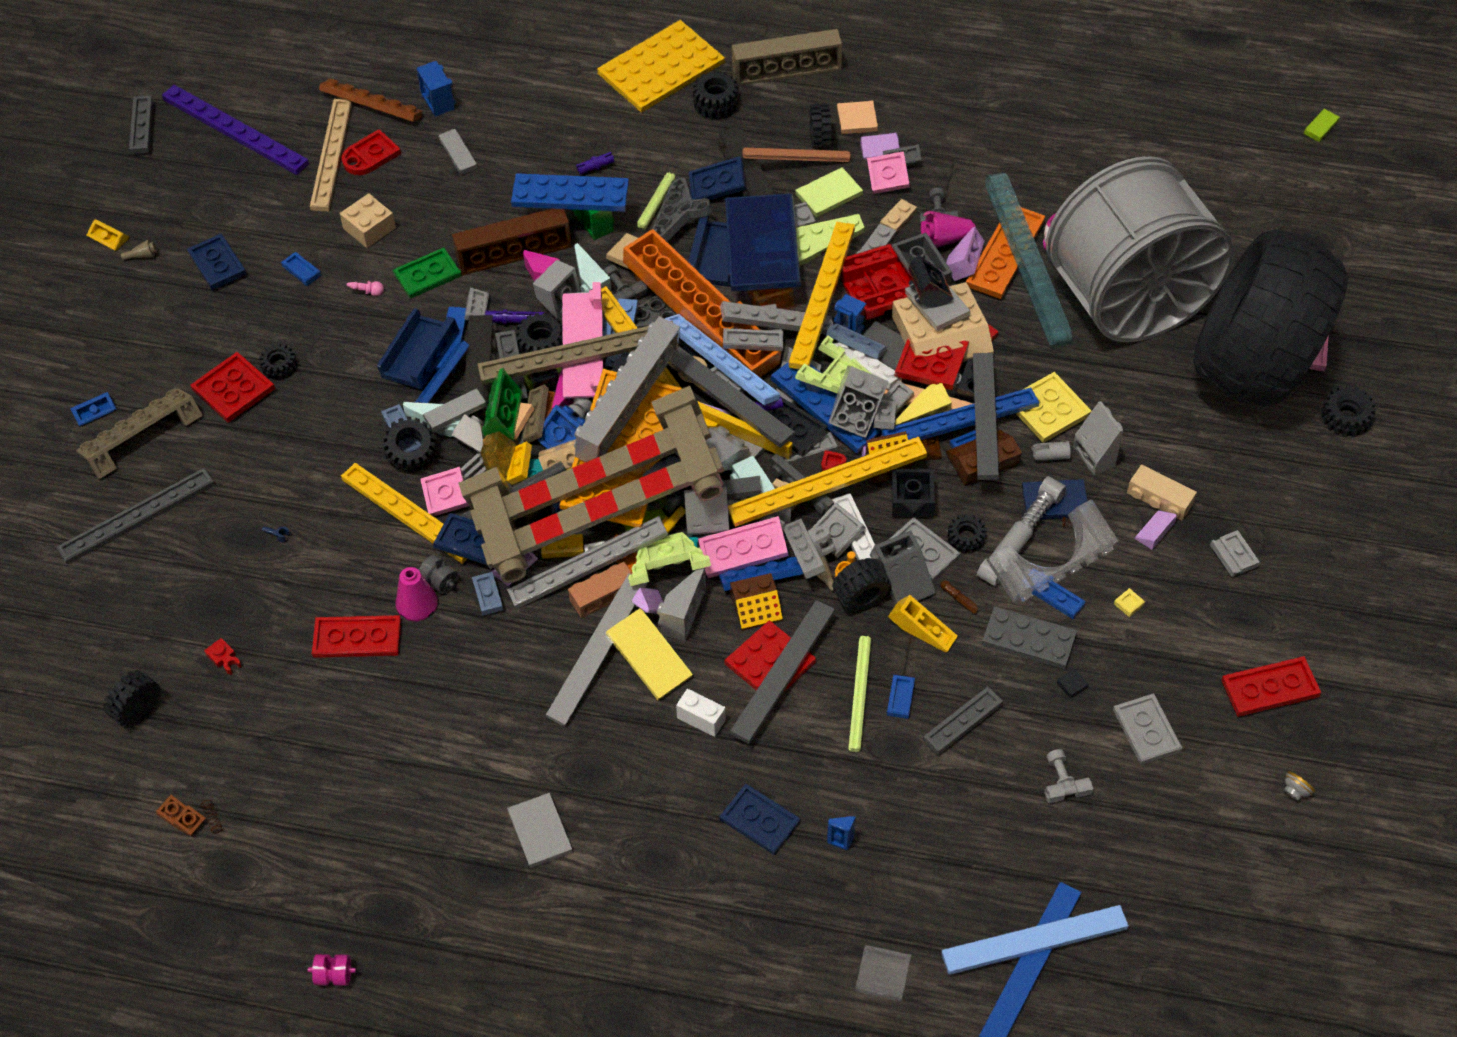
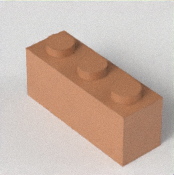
[568,562,632,619]

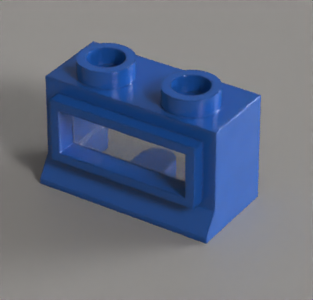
[834,294,866,334]

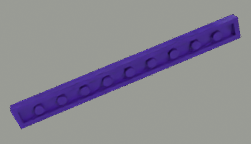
[162,85,309,175]

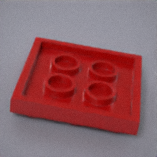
[895,339,969,390]
[190,352,275,423]
[725,620,816,691]

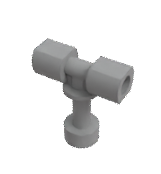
[1045,749,1093,803]

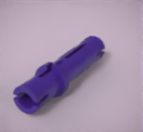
[485,309,544,325]

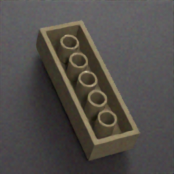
[732,29,842,86]

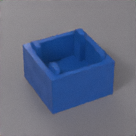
[416,61,456,117]

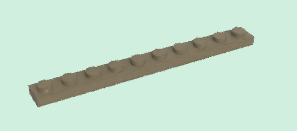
[478,321,673,385]

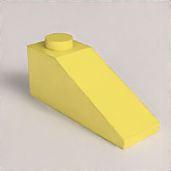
[894,383,952,426]

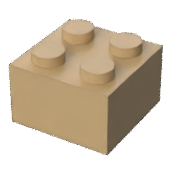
[340,193,396,248]

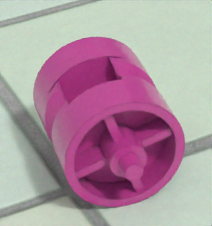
[308,954,356,986]

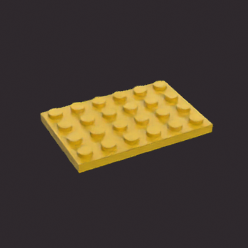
[597,20,725,113]

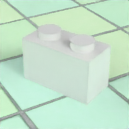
[676,689,726,737]

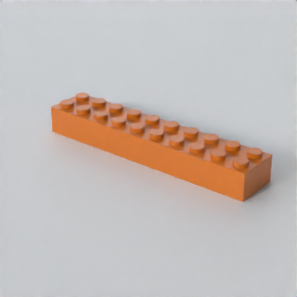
[623,229,781,377]

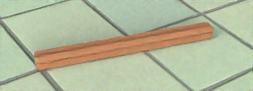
[742,147,851,162]

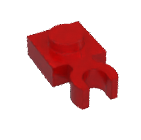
[204,638,242,675]

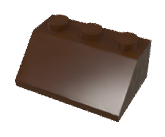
[946,430,1022,486]

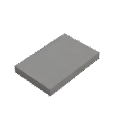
[905,285,970,331]
[890,517,961,582]
[1113,693,1182,765]
[507,793,573,868]

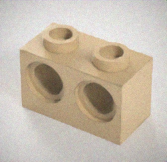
[538,439,576,470]

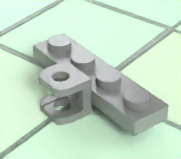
[783,519,835,579]

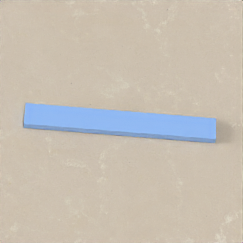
[665,314,780,405]
[941,905,1128,975]

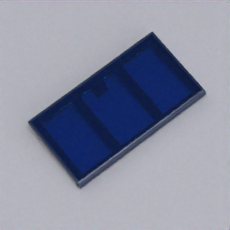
[725,194,801,292]

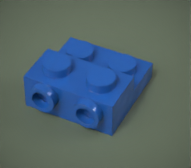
[536,405,585,449]

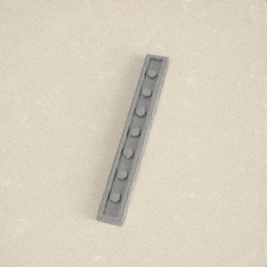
[507,516,668,609]
[546,573,647,727]

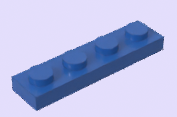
[719,557,804,591]

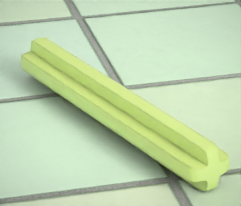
[637,172,675,229]

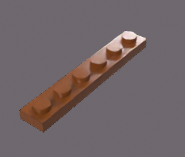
[319,79,423,122]

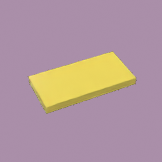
[606,608,693,700]

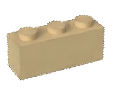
[1127,464,1197,521]

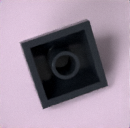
[908,255,954,307]

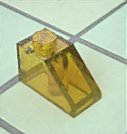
[480,431,516,479]

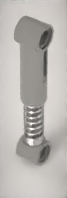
[977,476,1067,587]

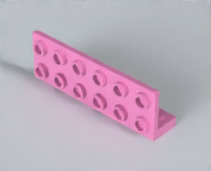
[563,282,603,399]

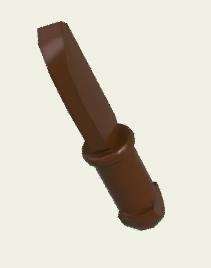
[940,580,978,614]

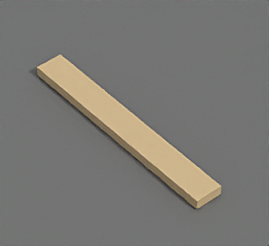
[310,99,352,211]

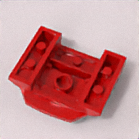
[840,244,911,320]

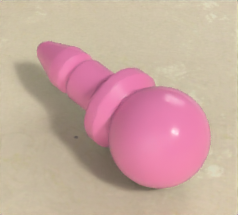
[347,281,384,296]

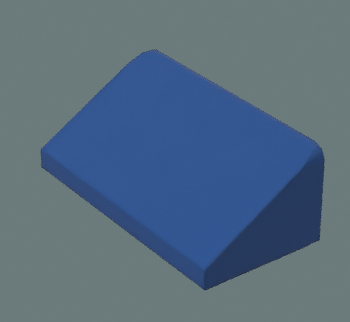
[70,392,117,427]
[827,816,856,850]

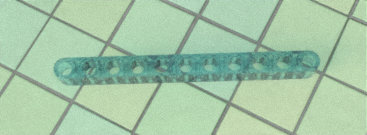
[985,172,1072,345]

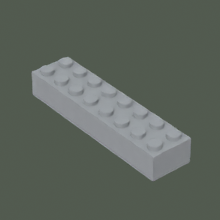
[574,316,680,462]

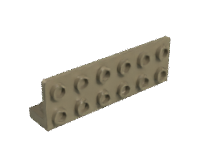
[76,388,203,479]

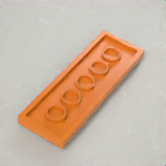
[966,204,1045,299]

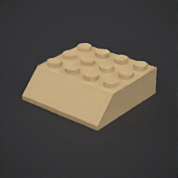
[892,282,994,362]

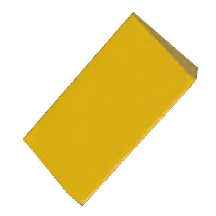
[86,219,130,251]

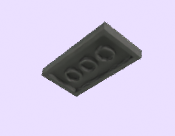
[982,606,1077,670]

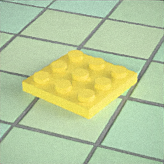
[1016,372,1092,443]

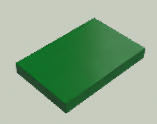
[393,248,461,299]

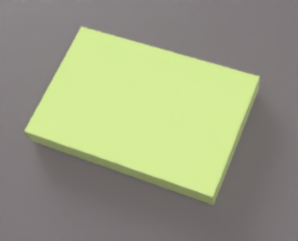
[796,168,863,218]

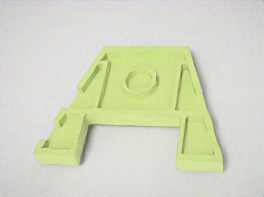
[795,336,871,393]
[628,532,711,586]

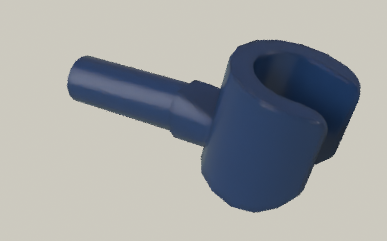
[262,526,289,543]

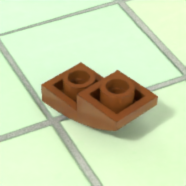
[156,795,206,836]

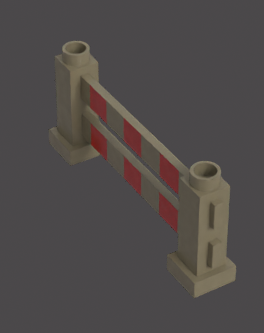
[458,386,725,583]

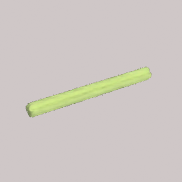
[849,636,871,752]

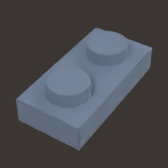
[472,572,503,616]

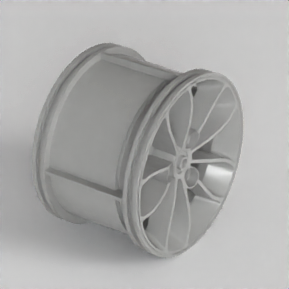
[1046,156,1234,342]

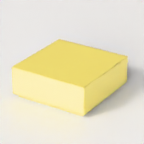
[1114,588,1145,618]

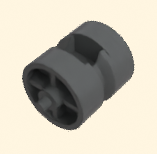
[419,555,459,594]

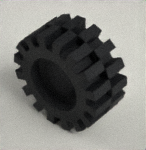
[259,343,297,380]
[947,514,986,554]

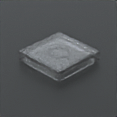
[855,945,911,1001]

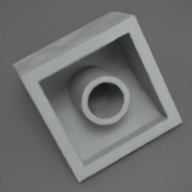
[533,260,581,318]

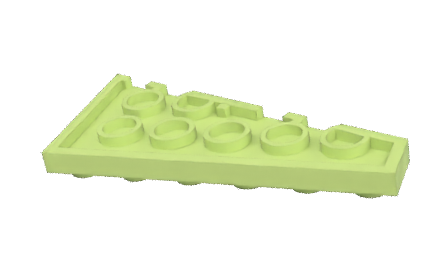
[750,214,865,281]

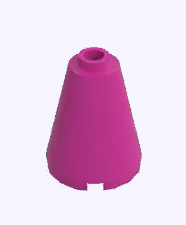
[921,211,976,248]
[395,567,438,621]

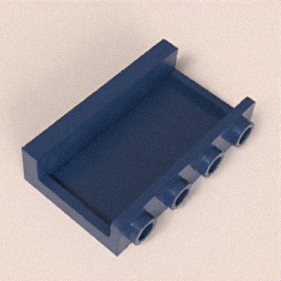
[688,215,748,287]
[377,308,460,389]

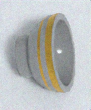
[1284,771,1315,801]

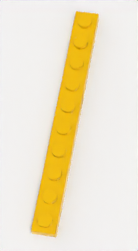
[789,222,855,369]
[728,437,927,527]

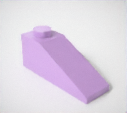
[946,227,984,281]

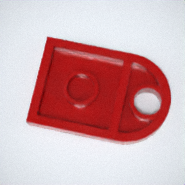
[342,129,401,175]

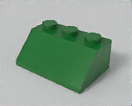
[483,368,523,444]

